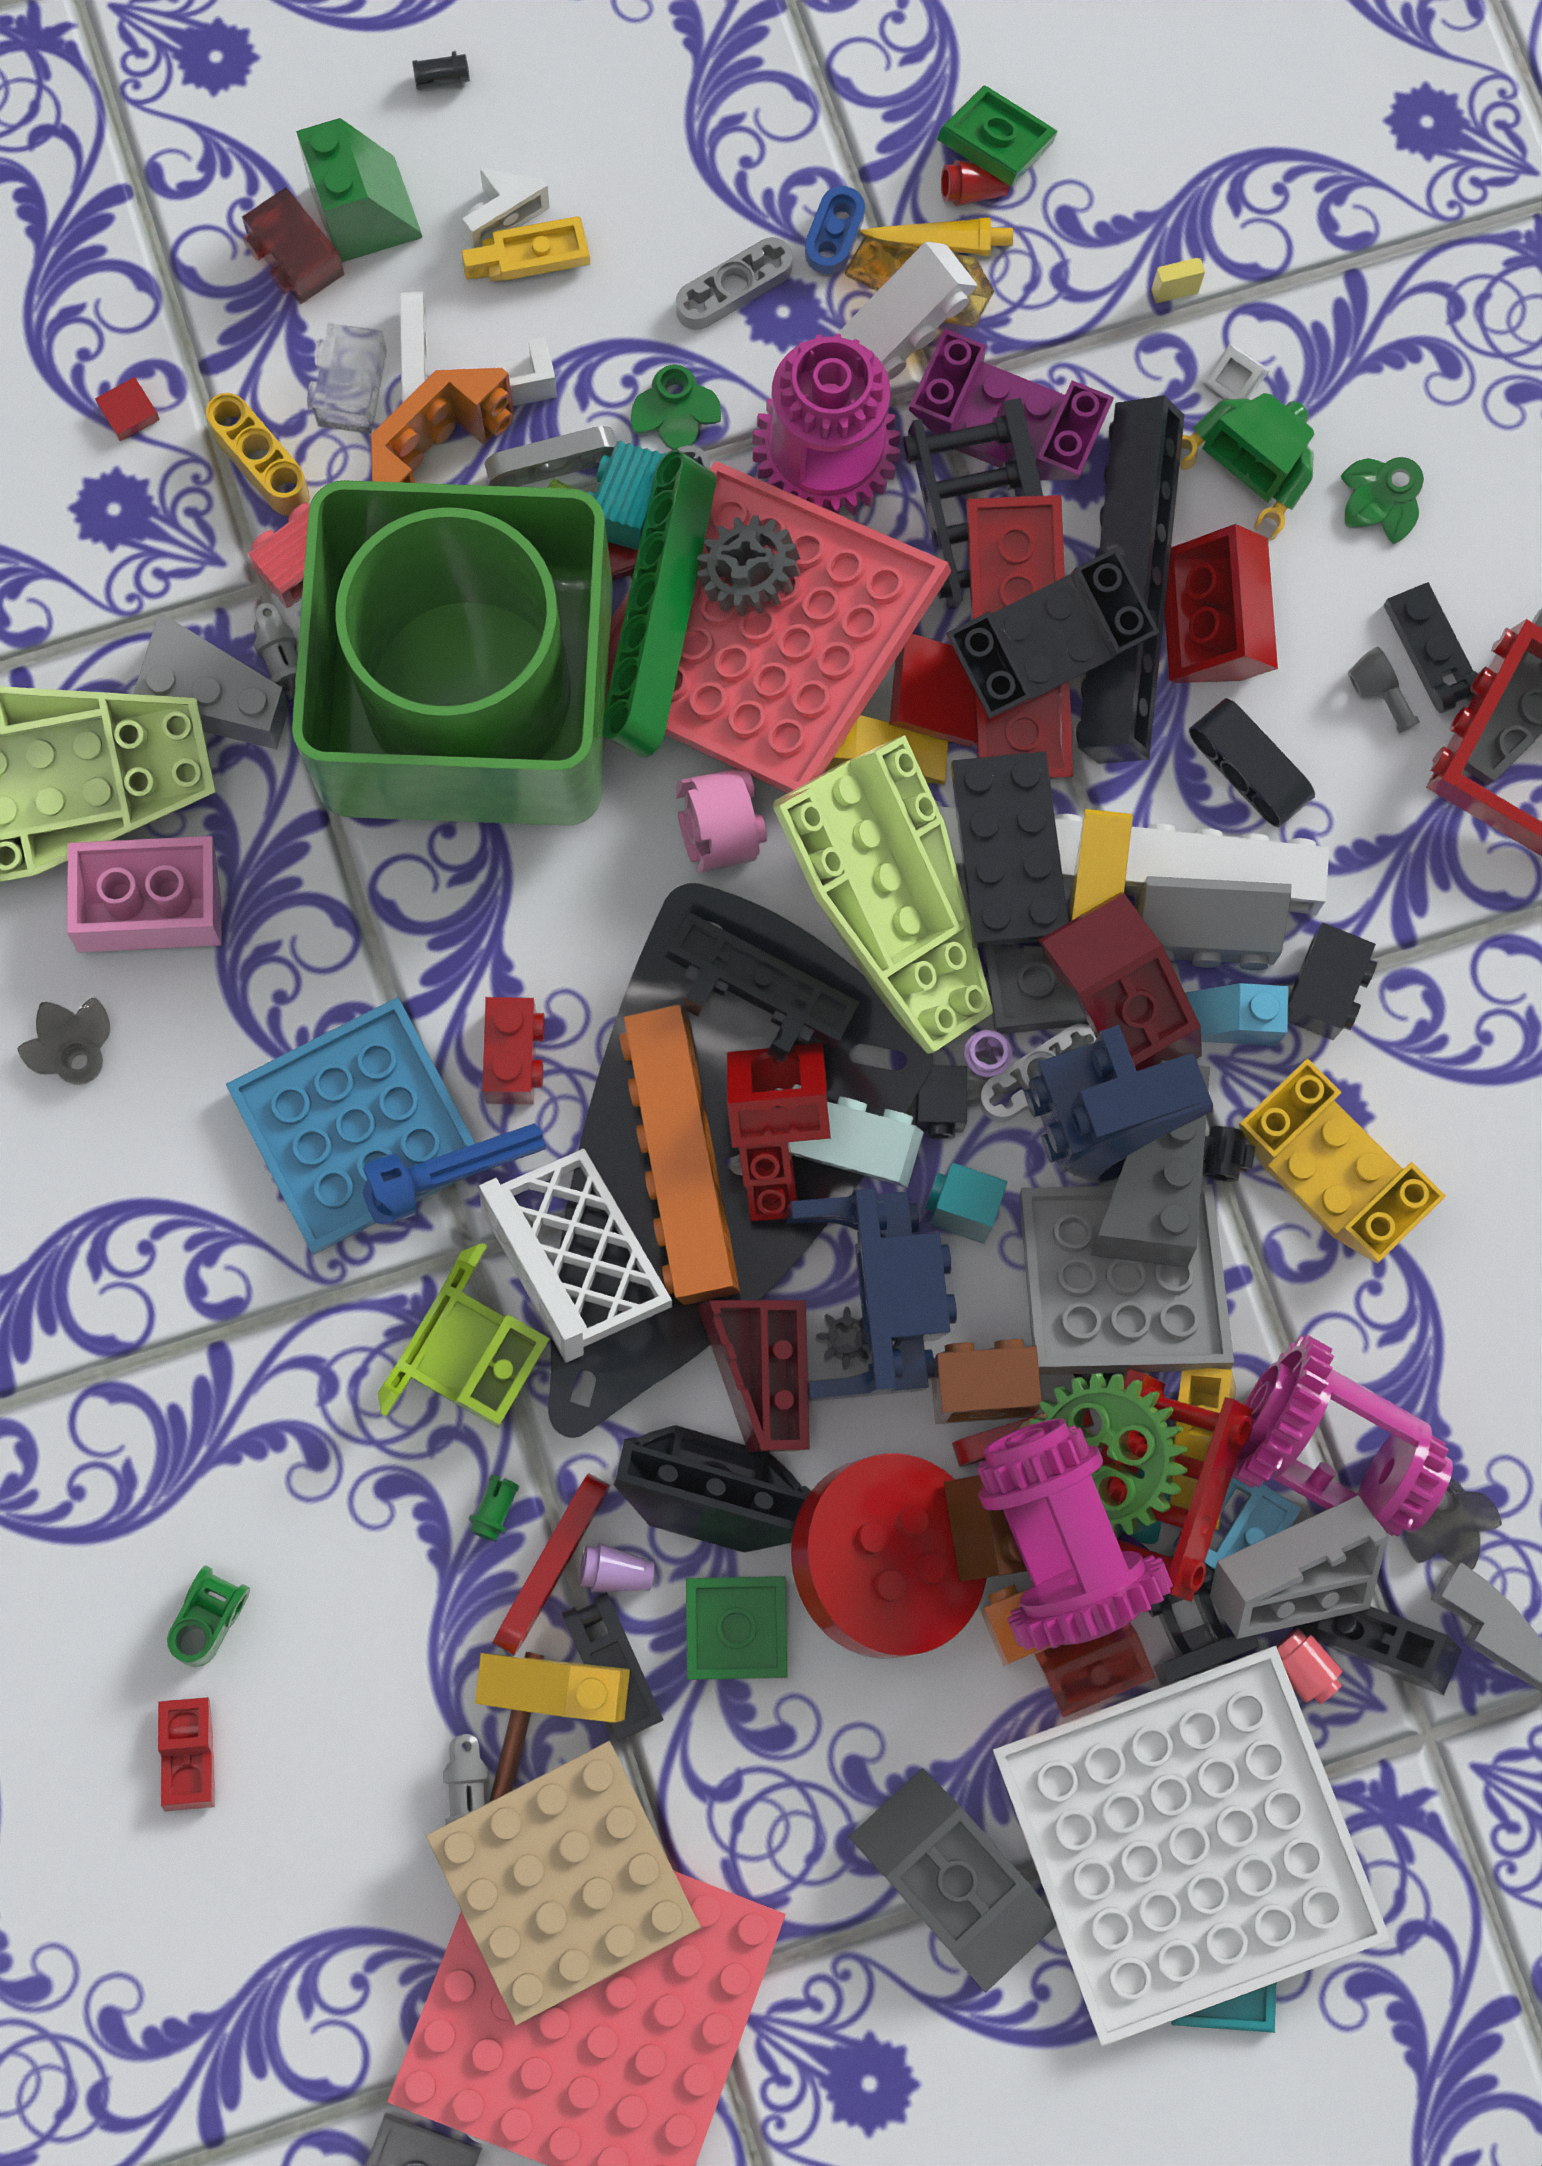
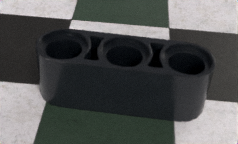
[1189,698,1315,828]

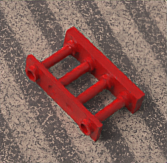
[1101,1369,1253,1602]

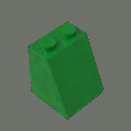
[296,118,422,264]

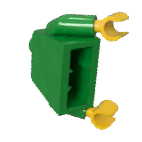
[1181,393,1315,540]

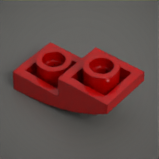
[739,1143,798,1221]

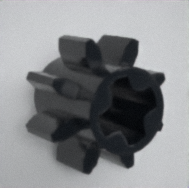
[1202,1126,1256,1182]
[815,1307,869,1370]

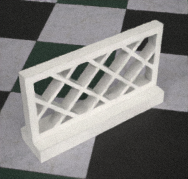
[479,1149,672,1363]

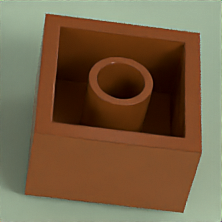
[931,1339,1042,1424]

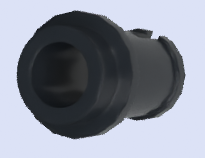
[412,51,470,90]

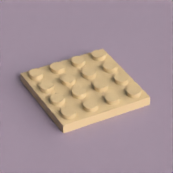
[426,1740,701,2025]

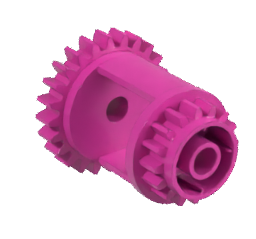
[752,333,901,516]
[1232,1334,1453,1537]
[977,1418,1173,1650]

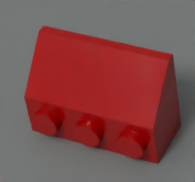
[1165,524,1278,683]

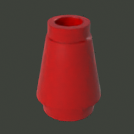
[941,160,1009,206]

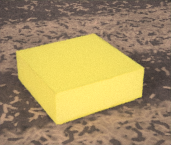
[1151,258,1205,303]

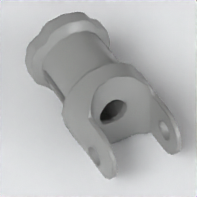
[254,603,298,692]
[443,1734,488,1825]

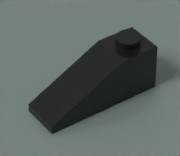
[1293,1606,1462,1696]

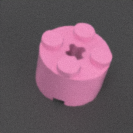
[676,768,767,873]

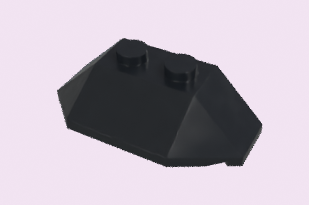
[613,1425,811,1553]

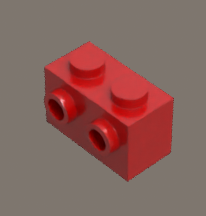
[482,997,545,1105]

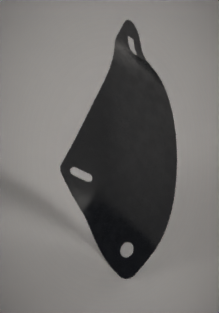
[548,883,933,1438]

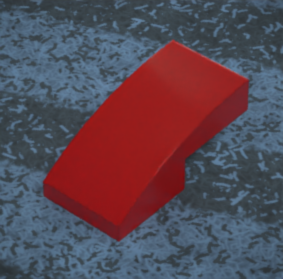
[158,1697,215,1812]

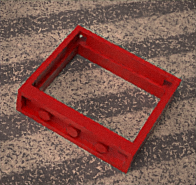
[1426,619,1542,856]

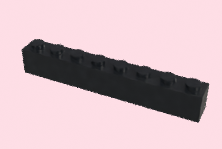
[1076,395,1185,764]

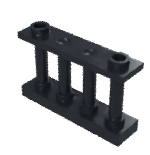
[903,398,1043,610]

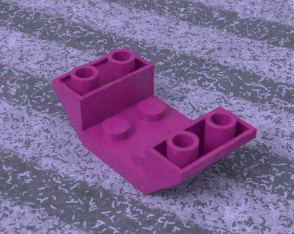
[909,329,1114,481]

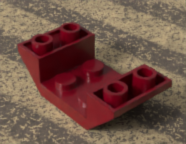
[1039,892,1202,1071]

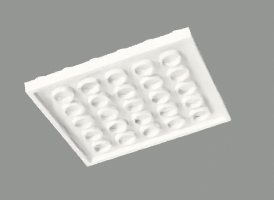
[993,1646,1391,2047]

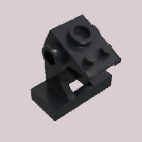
[1148,1555,1260,1685]

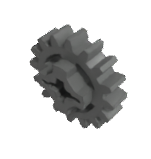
[697,515,800,616]

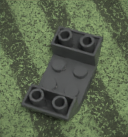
[848,1768,1057,1993]

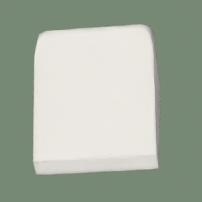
[1203,344,1270,399]

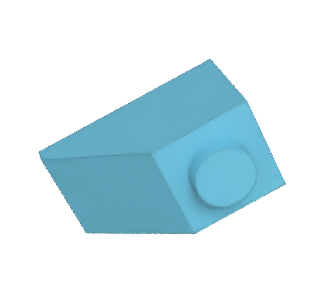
[1185,983,1288,1046]

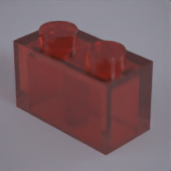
[242,187,344,305]
[1034,1623,1156,1718]

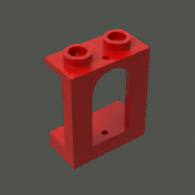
[727,1043,831,1148]

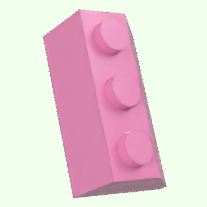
[67,836,222,952]

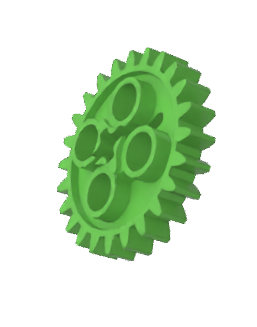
[1029,1373,1188,1537]

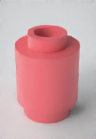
[1276,1628,1343,1705]

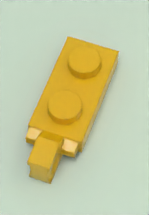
[461,216,590,281]

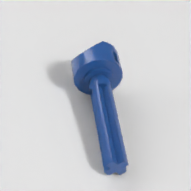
[362,1123,546,1224]

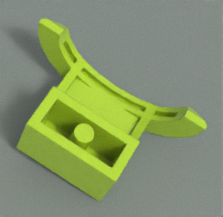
[377,1243,550,1428]

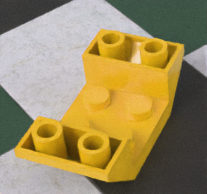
[1239,1058,1446,1264]

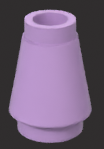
[964,1030,1012,1080]
[579,1543,654,1593]

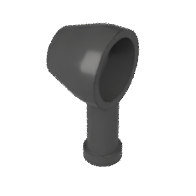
[1348,646,1420,733]

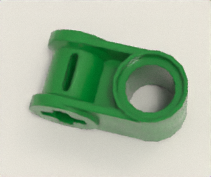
[167,1565,250,1667]

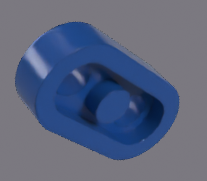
[805,186,865,274]

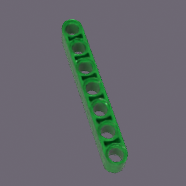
[603,449,716,758]

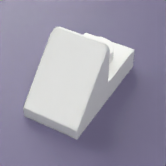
[462,168,550,249]

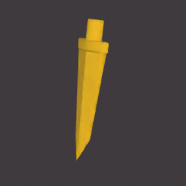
[860,218,1013,256]

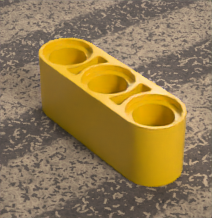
[206,393,310,516]

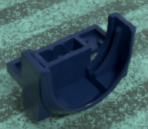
[1025,1025,1213,1183]
[786,1188,957,1402]

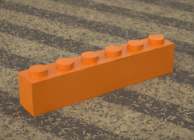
[620,1004,741,1305]

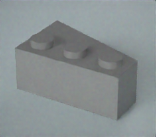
[133,612,289,750]
[1209,1495,1388,1639]

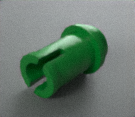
[468,1475,520,1542]

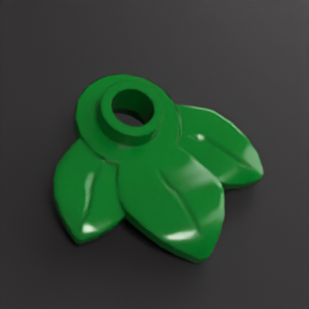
[631,364,721,450]
[1341,457,1424,544]

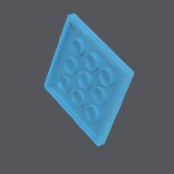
[226,997,475,1256]

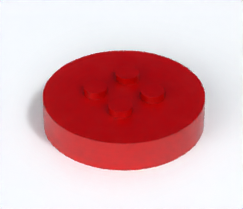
[791,1453,987,1659]

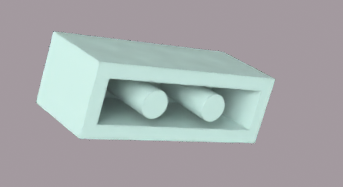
[777,1084,924,1188]

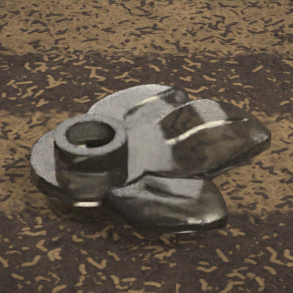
[17,997,110,1085]
[1405,1478,1502,1569]

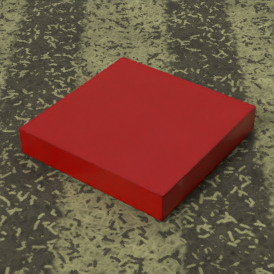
[889,634,977,747]

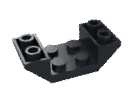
[946,547,1160,719]

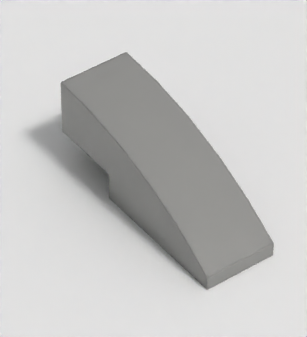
[1430,1562,1542,1692]

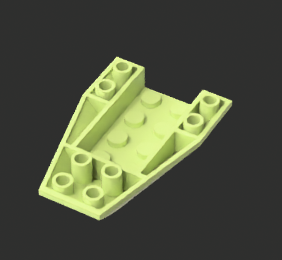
[0,686,216,882]
[773,735,994,1054]

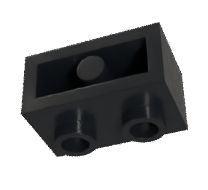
[1288,922,1378,1040]

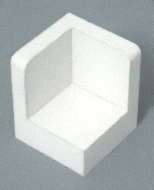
[495,336,557,406]

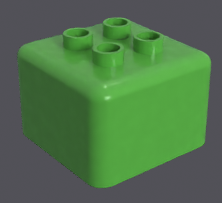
[292,480,613,826]

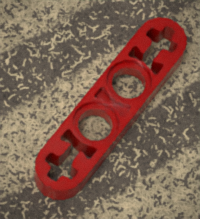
[493,1473,610,1656]

